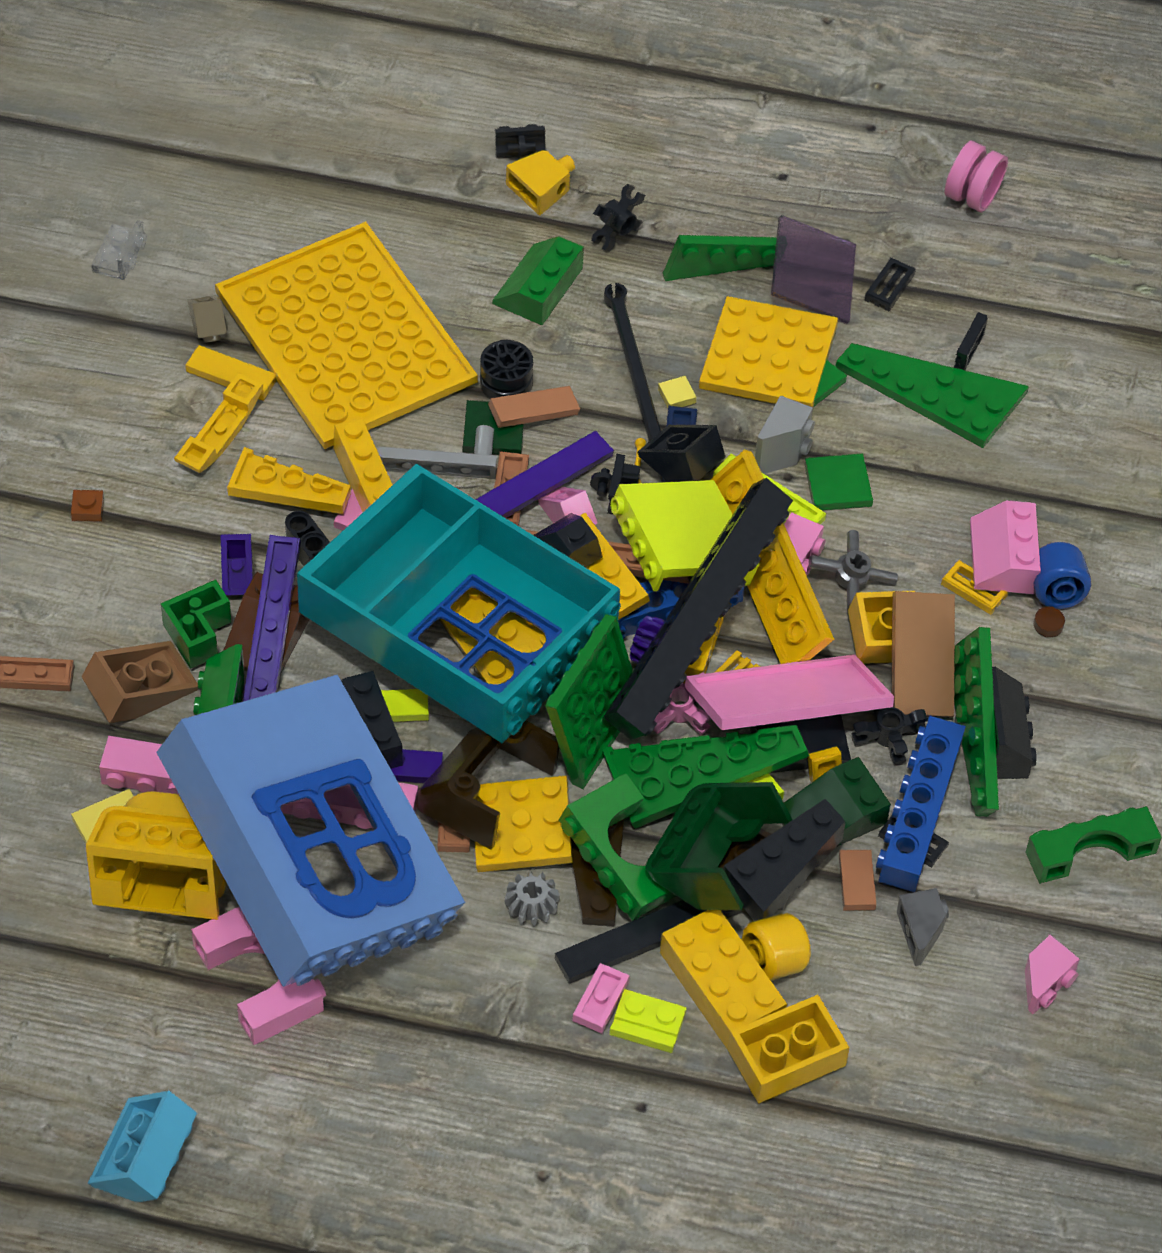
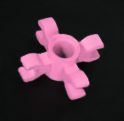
[653,672,710,735]

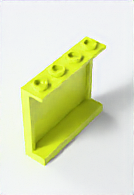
[610,480,759,591]

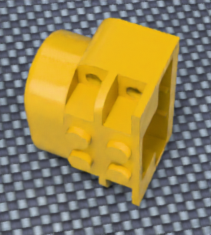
[86,791,226,920]

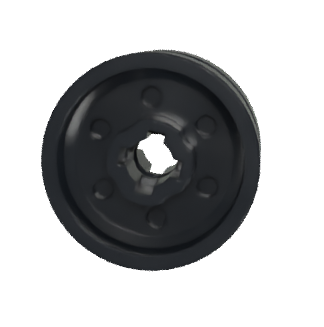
[480,340,533,399]

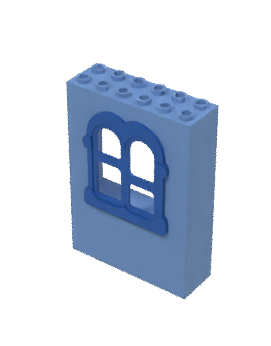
[156,675,465,987]

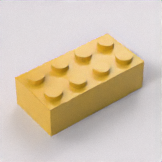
[660,910,787,1050]

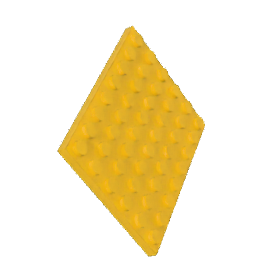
[215,222,478,450]

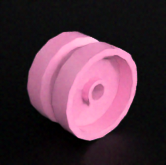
[944,141,1008,212]

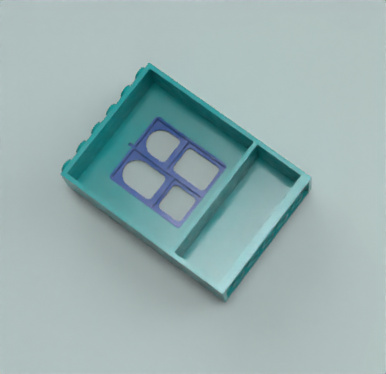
[297,463,621,743]

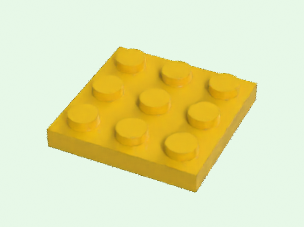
[475,775,573,872]

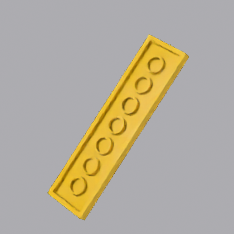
[710,449,835,664]

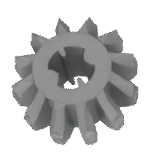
[505,870,559,926]

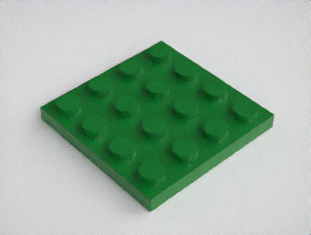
[545,614,633,789]

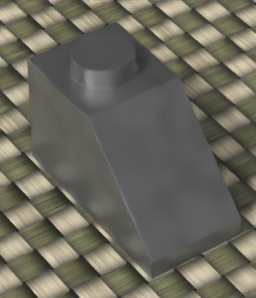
[896,888,949,966]

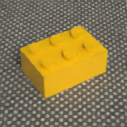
[728,994,850,1104]

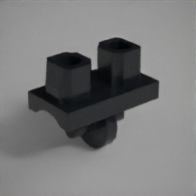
[495,124,546,159]
[590,454,640,514]

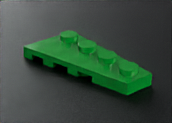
[663,235,787,282]

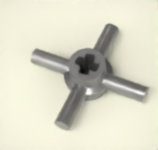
[809,530,898,609]

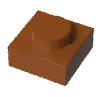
[71,490,104,521]

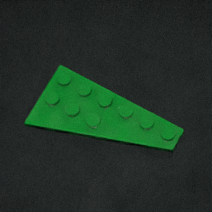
[836,343,1029,448]
[954,627,999,817]
[602,725,809,829]

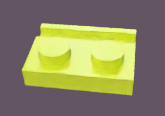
[609,989,687,1053]

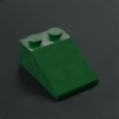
[782,757,891,847]

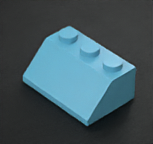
[88,1091,197,1202]

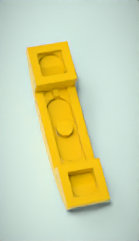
[174,372,263,473]

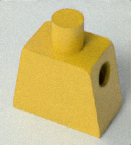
[506,150,575,216]

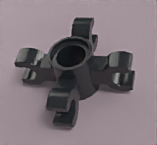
[591,184,645,251]
[851,707,928,764]

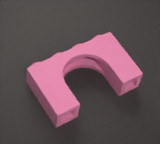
[191,906,326,1045]

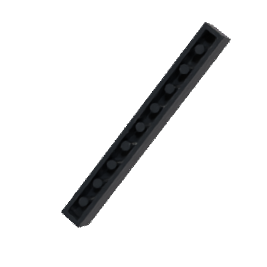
[603,478,793,740]

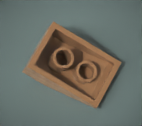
[81,641,198,723]

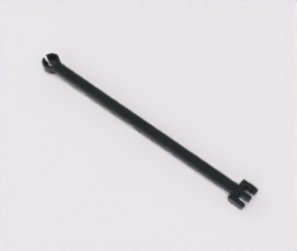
[604,283,668,482]

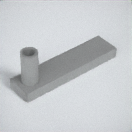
[378,425,497,479]

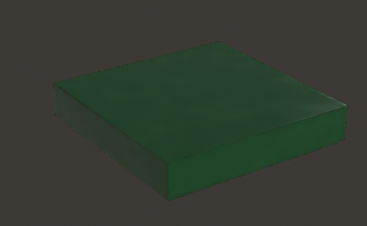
[463,400,524,455]

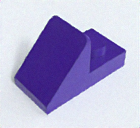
[220,534,253,595]

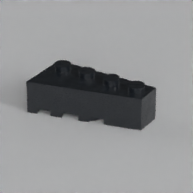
[724,799,845,921]

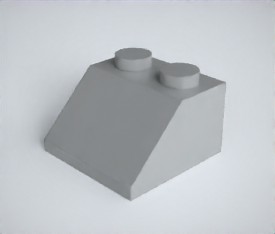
[755,395,815,474]

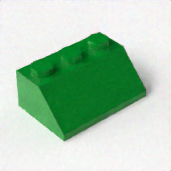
[492,236,584,326]
[194,644,245,715]

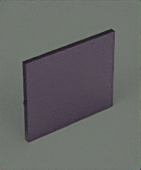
[771,215,856,324]

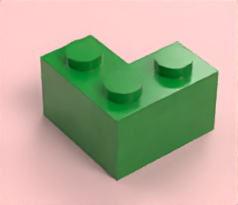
[161,579,232,669]

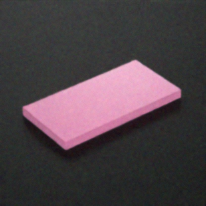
[685,654,894,730]

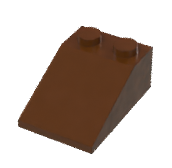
[223,572,310,675]

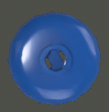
[1033,542,1091,609]

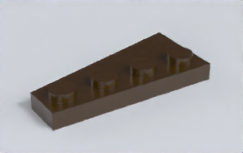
[571,819,624,927]

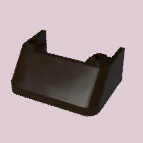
[416,720,560,850]

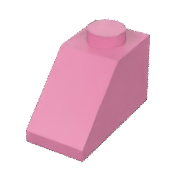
[538,487,598,525]

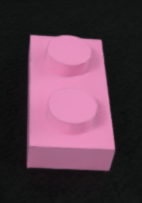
[572,963,630,1033]

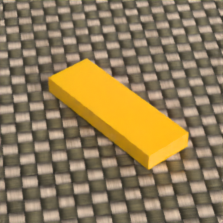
[185,345,277,401]

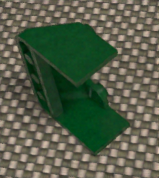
[645,782,793,910]

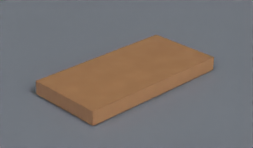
[892,591,955,718]

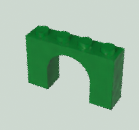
[559,773,676,921]

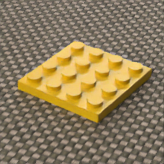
[699,296,838,407]

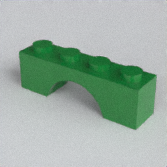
[1025,806,1162,884]

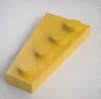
[227,447,351,514]

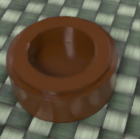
[1033,607,1065,637]

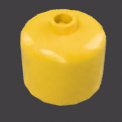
[741,913,811,981]

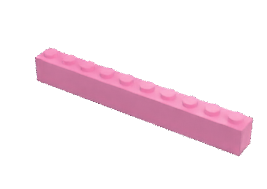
[99,736,418,829]

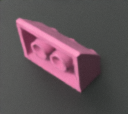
[970,500,1041,594]

